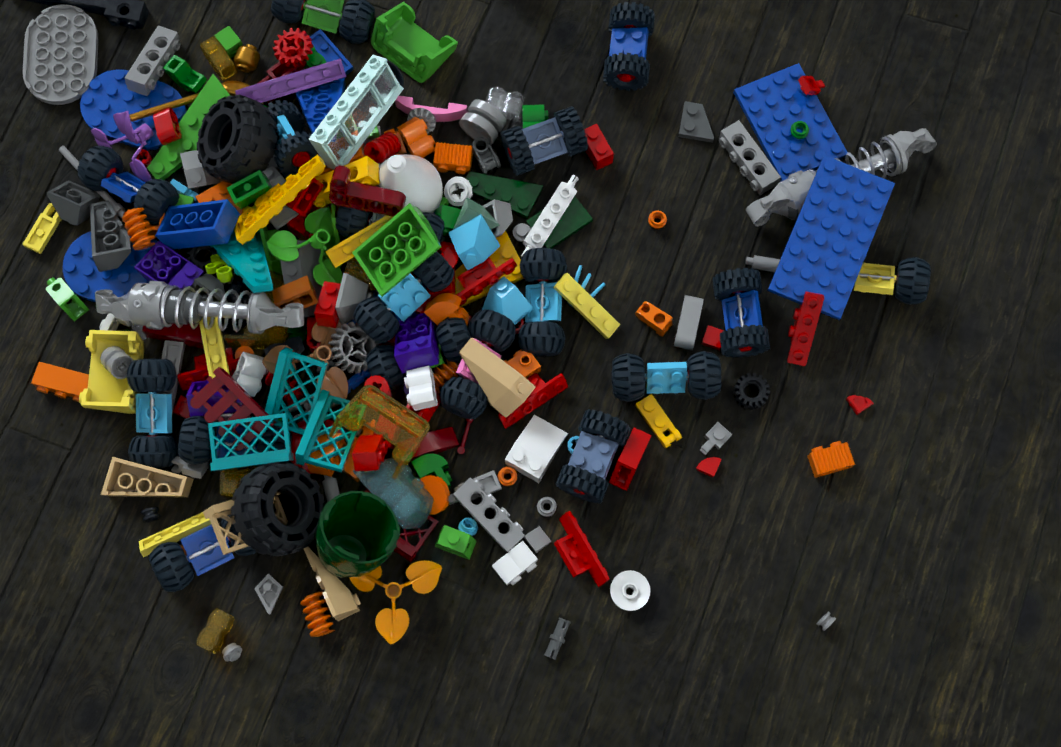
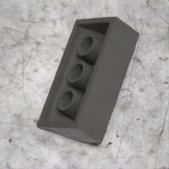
[280,240,322,319]

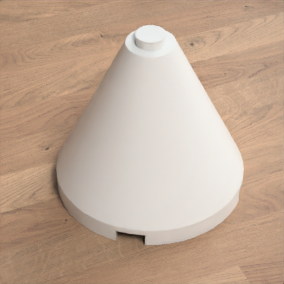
[375,154,443,214]

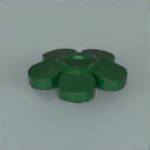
[287,326,307,342]

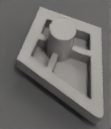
[255,574,283,615]

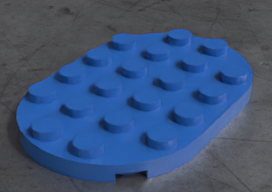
[80,70,187,150]
[63,231,158,302]

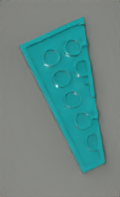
[210,230,273,293]

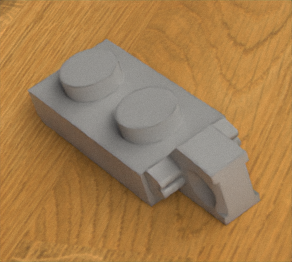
[448,470,502,505]

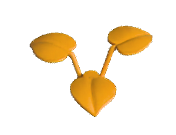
[349,561,442,644]

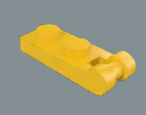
[635,394,682,448]

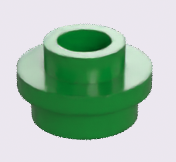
[790,121,809,139]

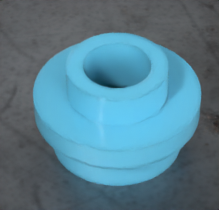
[458,518,478,536]

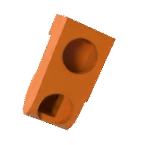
[635,301,673,337]

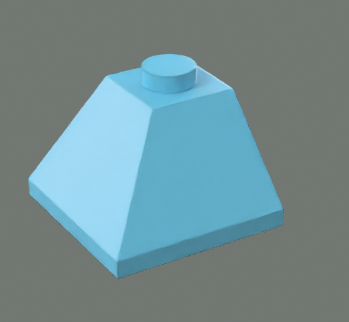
[449,214,500,270]
[482,276,533,325]

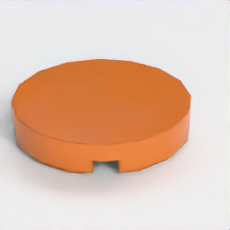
[414,475,450,515]

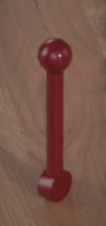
[457,419,474,455]

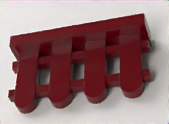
[190,366,277,451]

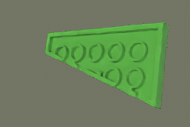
[147,74,231,180]

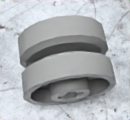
[459,99,507,145]

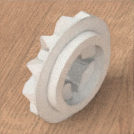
[444,177,473,206]

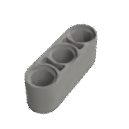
[674,295,704,351]

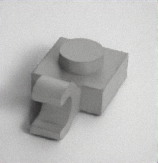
[700,422,732,455]
[171,457,208,479]

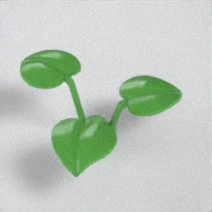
[266,207,343,287]

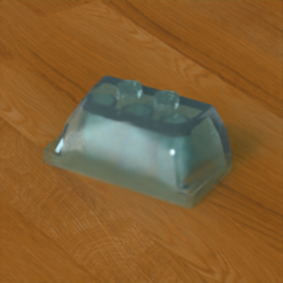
[353,457,434,529]

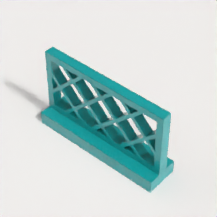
[265,347,328,435]
[295,389,367,473]
[208,413,294,471]

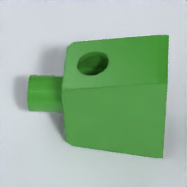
[46,277,89,322]
[435,525,477,560]

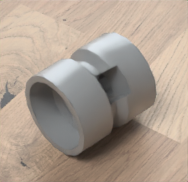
[100,346,133,379]

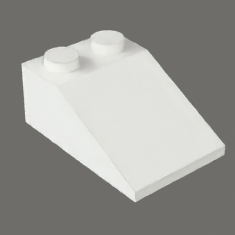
[505,415,568,483]

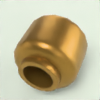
[234,44,260,73]

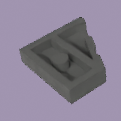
[678,101,714,143]

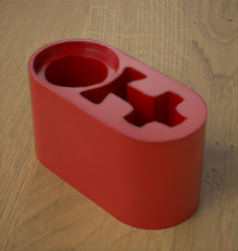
[153,107,181,145]

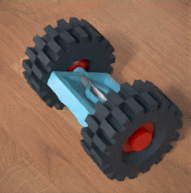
[268,100,320,177]

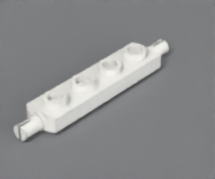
[521,175,579,257]

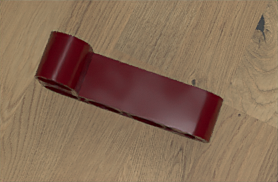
[329,166,406,217]

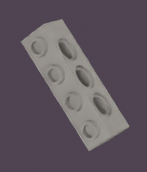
[125,26,181,96]
[719,120,781,195]
[452,477,525,552]

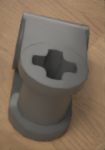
[473,137,501,174]

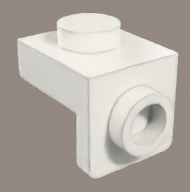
[99,313,131,331]

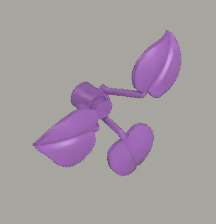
[91,111,153,182]

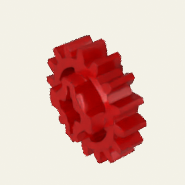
[273,28,314,67]

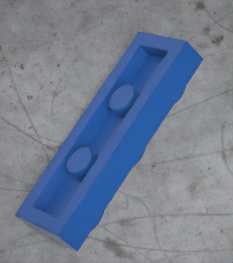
[310,29,354,75]

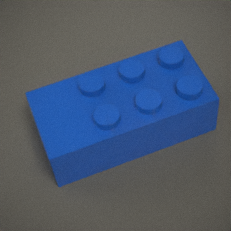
[155,199,240,249]

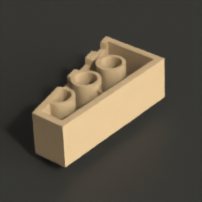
[101,457,194,497]

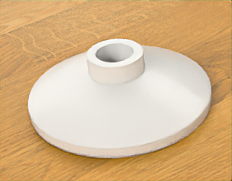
[610,570,650,611]

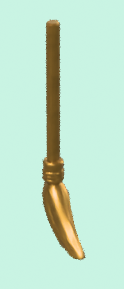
[129,81,264,122]

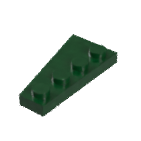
[461,171,543,219]

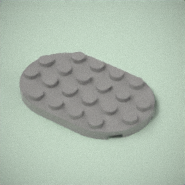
[23,5,98,105]

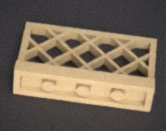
[203,491,288,555]

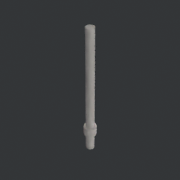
[59,146,125,219]

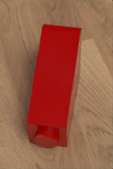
[609,428,652,491]

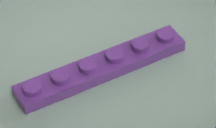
[235,59,346,103]

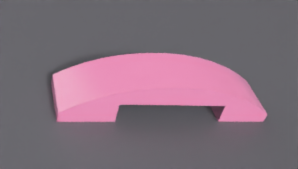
[395,96,468,122]

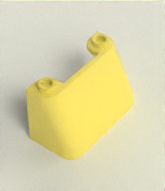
[79,330,144,414]

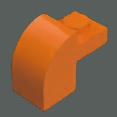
[424,293,470,325]

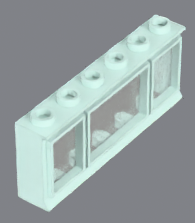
[309,55,404,170]

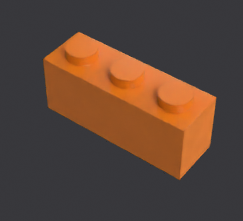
[31,362,89,402]

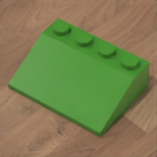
[352,203,441,297]

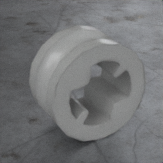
[816,611,836,631]

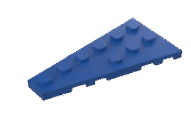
[295,78,346,142]

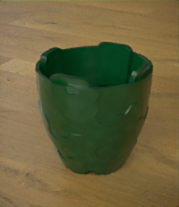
[316,491,400,578]

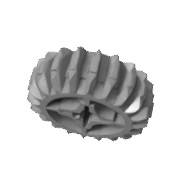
[328,322,380,374]

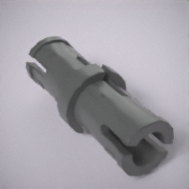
[544,617,571,660]

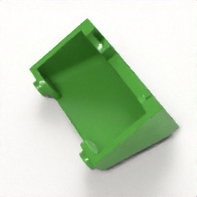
[371,2,458,83]

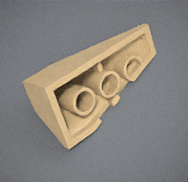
[459,338,535,418]
[304,547,361,621]

